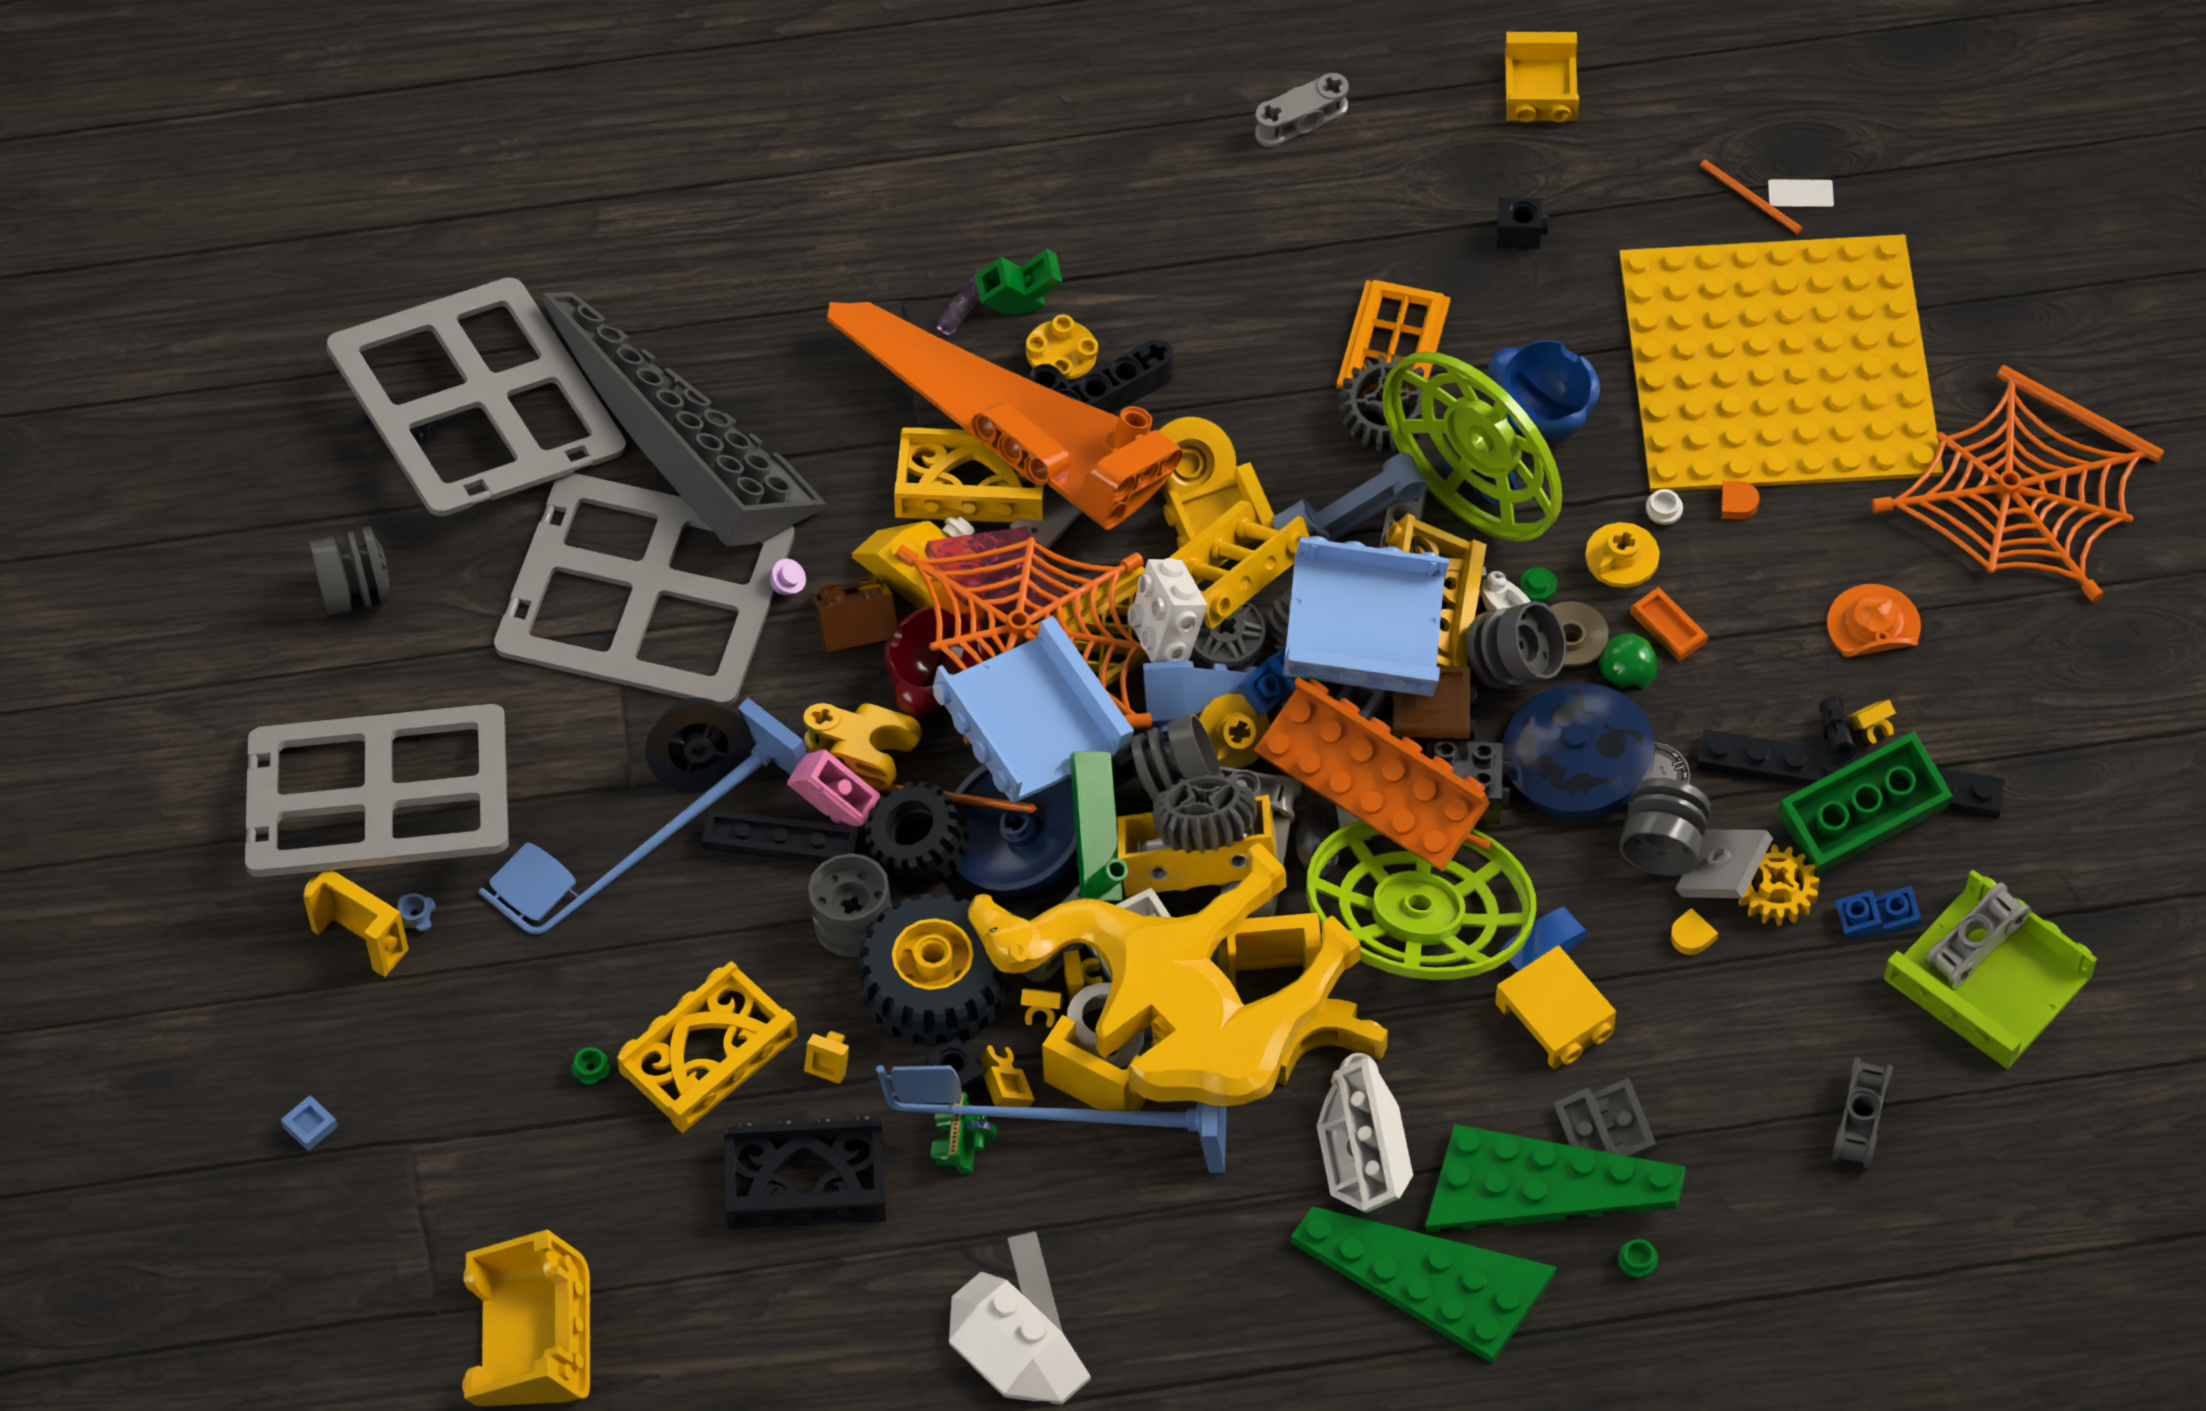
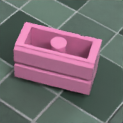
[787,749,880,827]

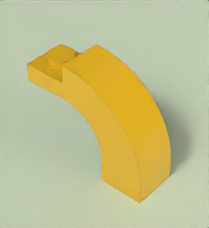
[1276,999,1388,1085]

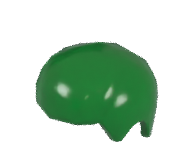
[1598,633,1659,689]

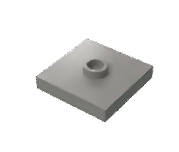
[1675,829,1773,898]

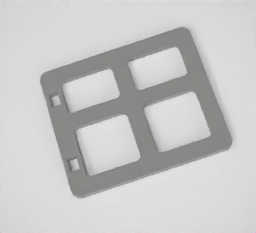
[327,278,626,516]
[494,473,795,706]
[245,704,509,877]

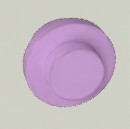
[769,559,806,595]

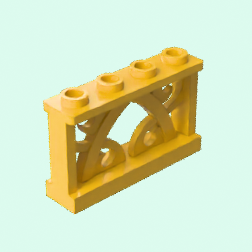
[894,427,1045,523]
[1385,513,1487,672]
[617,961,798,1134]

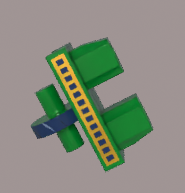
[931,1092,997,1174]

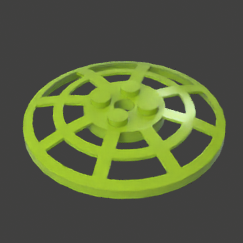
[1382,352,1563,542]
[1306,820,1536,980]

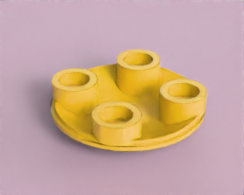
[1026,314,1098,381]

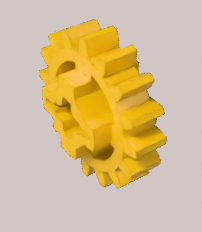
[1738,845,1819,926]

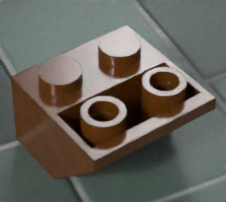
[811,577,898,652]

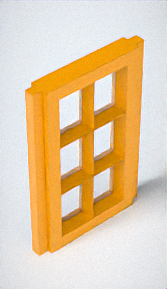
[1336,280,1451,396]

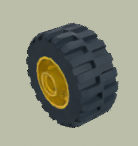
[859,894,1008,1047]

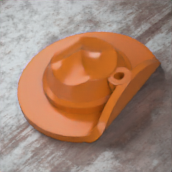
[1827,584,1921,657]

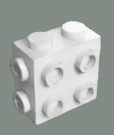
[1128,558,1208,663]

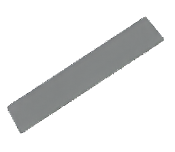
[1008,1232,1063,1333]

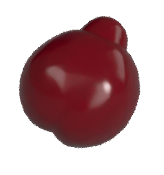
[885,606,990,717]

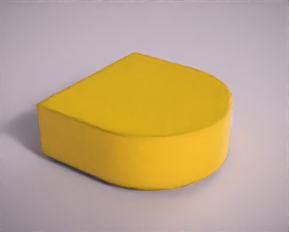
[1671,908,1718,955]

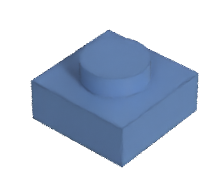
[281,1095,338,1151]

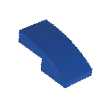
[1237,645,1307,716]
[1835,886,1923,937]
[1499,906,1589,971]

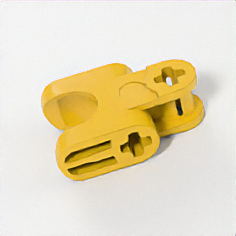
[803,703,922,790]

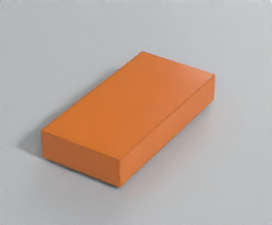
[1630,587,1708,662]

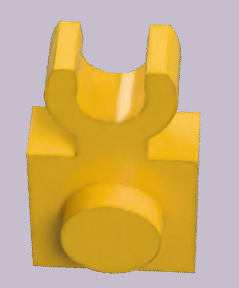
[980,1045,1035,1107]

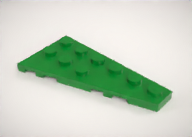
[1425,1124,1686,1234]
[1291,1207,1557,1364]

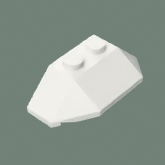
[1317,1057,1413,1213]
[949,1272,1091,1405]

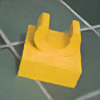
[1847,700,1895,745]
[1063,950,1103,1004]
[1021,988,1064,1027]
[804,1031,849,1084]

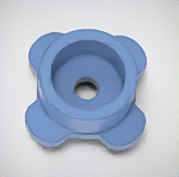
[398,893,435,932]

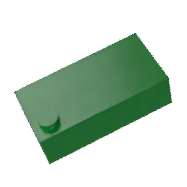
[1777,731,1953,877]

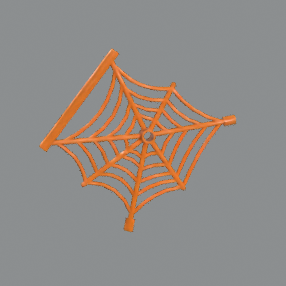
[1871,364,2165,603]
[894,537,1152,744]

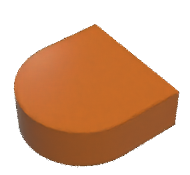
[1721,481,1759,520]

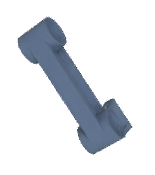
[1271,453,1427,542]

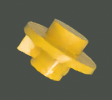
[1585,522,1660,588]
[1199,693,1270,768]

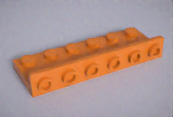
[1253,677,1490,872]

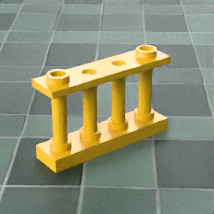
[1169,500,1309,629]

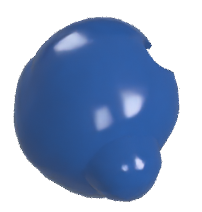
[1488,340,1600,441]

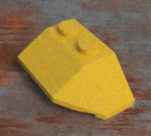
[851,520,985,622]

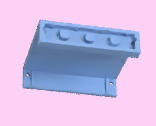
[1283,536,1450,697]
[932,616,1134,804]

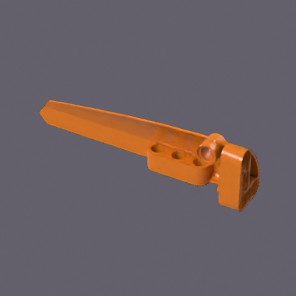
[827,302,1184,530]

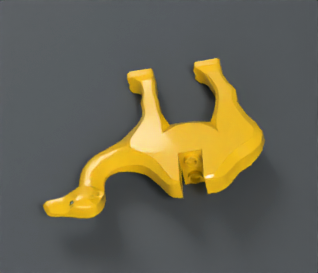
[967,843,1361,1106]

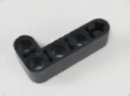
[1029,339,1173,414]

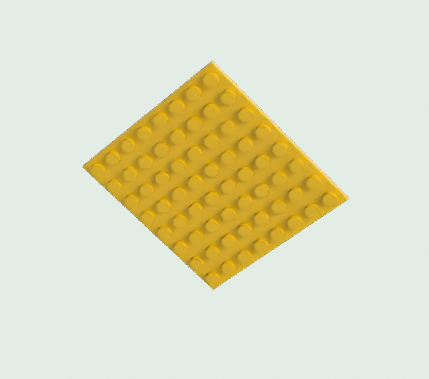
[1619,235,1943,493]

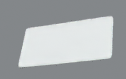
[1768,180,1834,207]

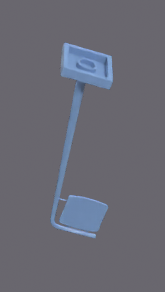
[478,698,807,935]
[876,1065,1227,1173]

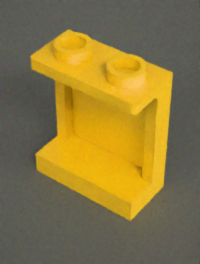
[1505,32,1579,122]
[1163,462,1275,549]
[303,870,409,977]
[1217,913,1322,990]
[1495,945,1616,1069]
[1042,1015,1146,1111]

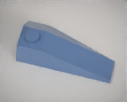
[1143,660,1280,741]

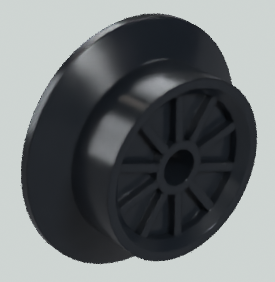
[645,698,752,792]

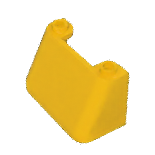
[462,1229,590,1407]

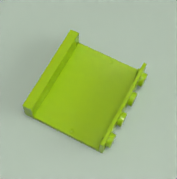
[1884,870,2097,1070]

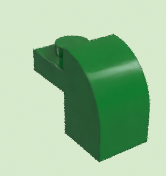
[975,249,1063,315]

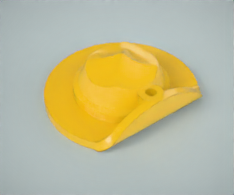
[1158,417,1236,501]

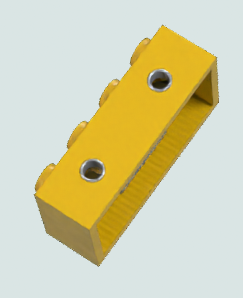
[1117,795,1278,897]

